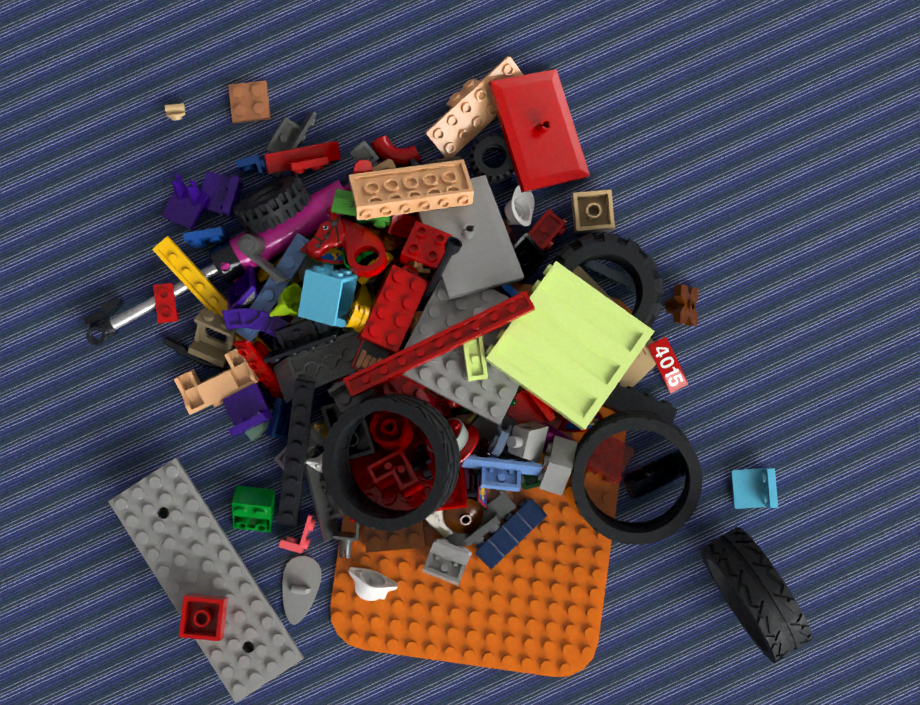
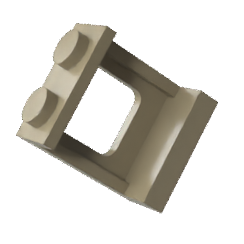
[188,308,237,368]

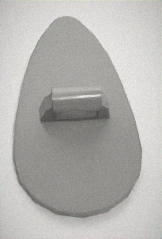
[282,556,322,625]

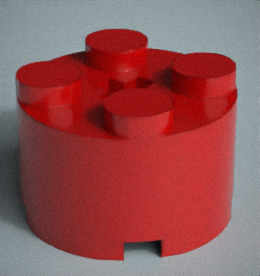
[370,411,414,452]

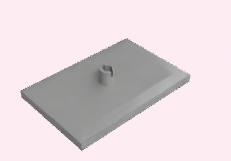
[417,175,524,300]

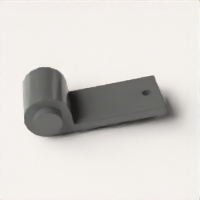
[238,234,290,283]

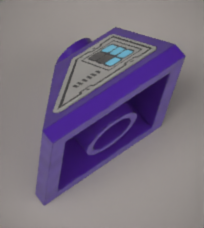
[227,265,258,310]

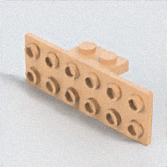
[426,56,523,158]

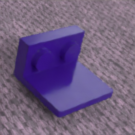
[201,171,244,218]
[223,383,273,436]

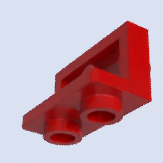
[528,209,567,251]

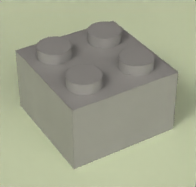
[538,435,577,495]

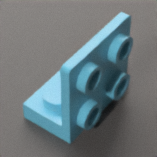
[731,468,778,509]

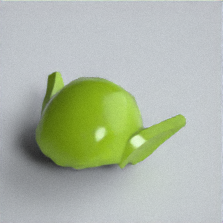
[269,282,302,317]

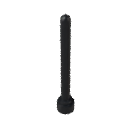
[416,237,462,312]

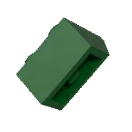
[232,485,275,533]

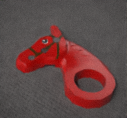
[306,207,388,278]

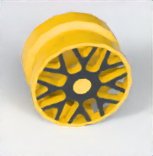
[345,301,370,333]

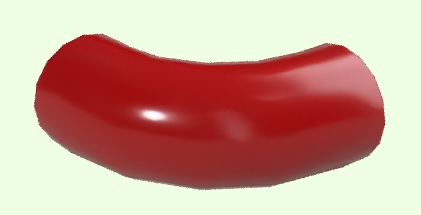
[371,136,421,168]

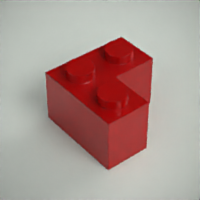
[366,448,423,498]

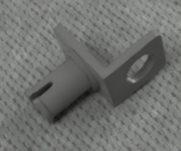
[332,523,361,558]

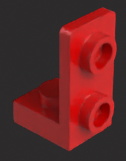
[153,283,180,323]

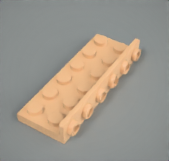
[349,159,474,220]

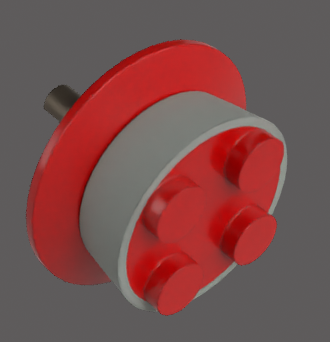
[426,418,479,466]

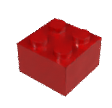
[179,593,228,641]

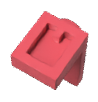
[279,514,316,553]

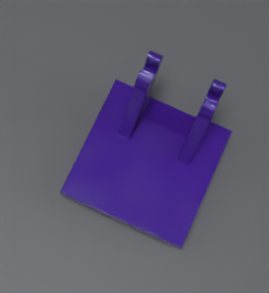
[162,174,209,230]

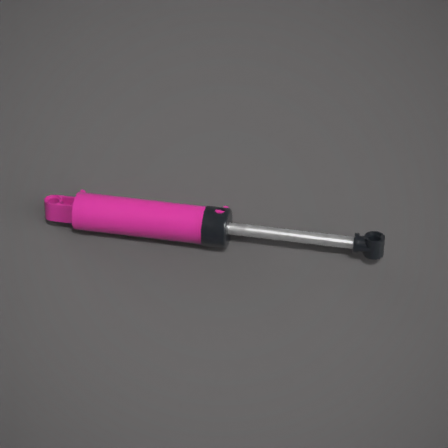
[86,180,351,346]

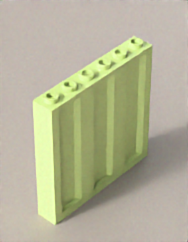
[485,261,655,430]

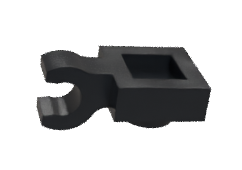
[405,444,434,481]

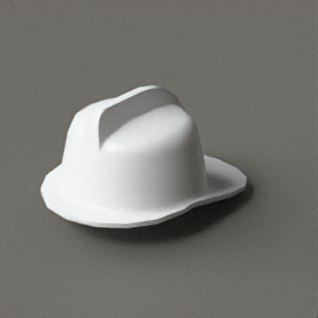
[504,186,535,226]

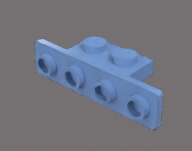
[461,454,543,492]

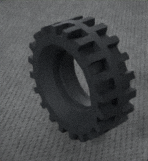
[233,174,311,235]

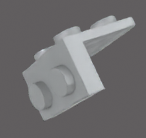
[422,538,472,586]

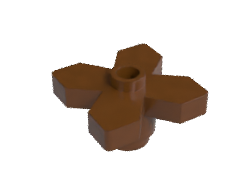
[665,284,699,326]

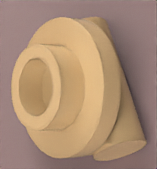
[165,103,186,121]

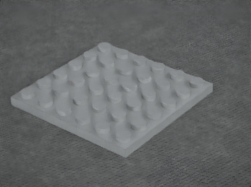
[401,278,519,425]

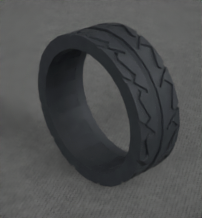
[322,393,460,531]
[571,410,703,545]
[700,526,812,663]

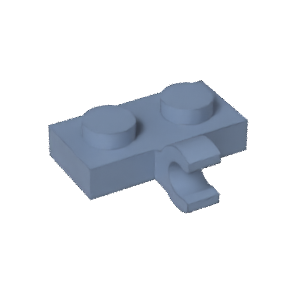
[487,421,512,458]

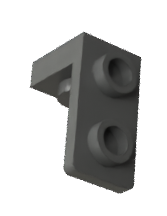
[349,140,379,167]

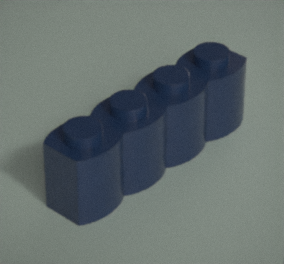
[475,498,547,569]

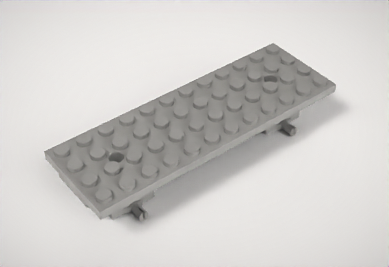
[108,458,304,703]

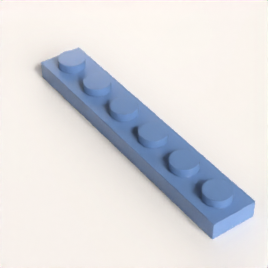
[235,233,310,342]

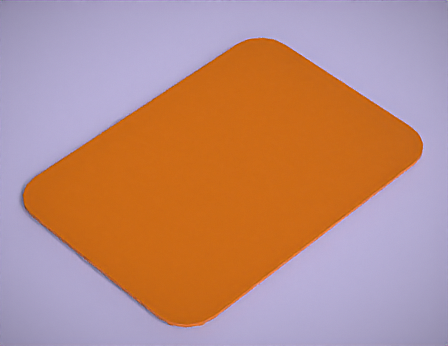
[330,271,632,677]

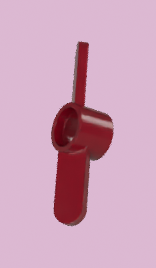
[413,389,466,424]

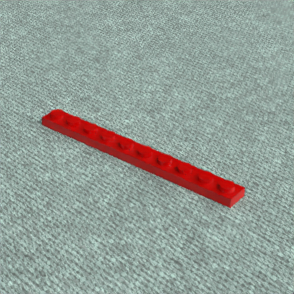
[343,291,535,398]

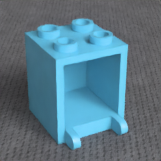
[298,264,358,327]

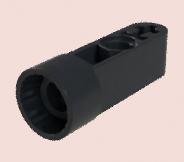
[624,449,686,498]

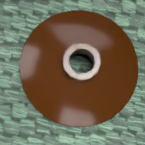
[444,497,483,534]

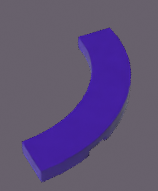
[222,308,306,352]

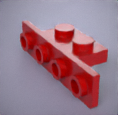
[264,141,341,174]
[233,340,284,398]

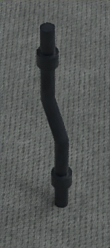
[163,337,269,392]

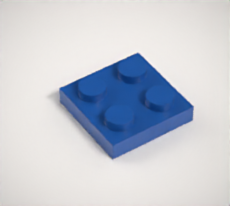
[183,227,229,249]

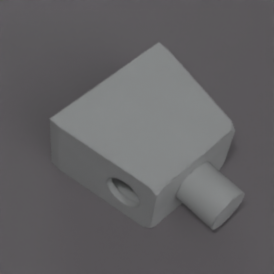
[506,421,549,462]

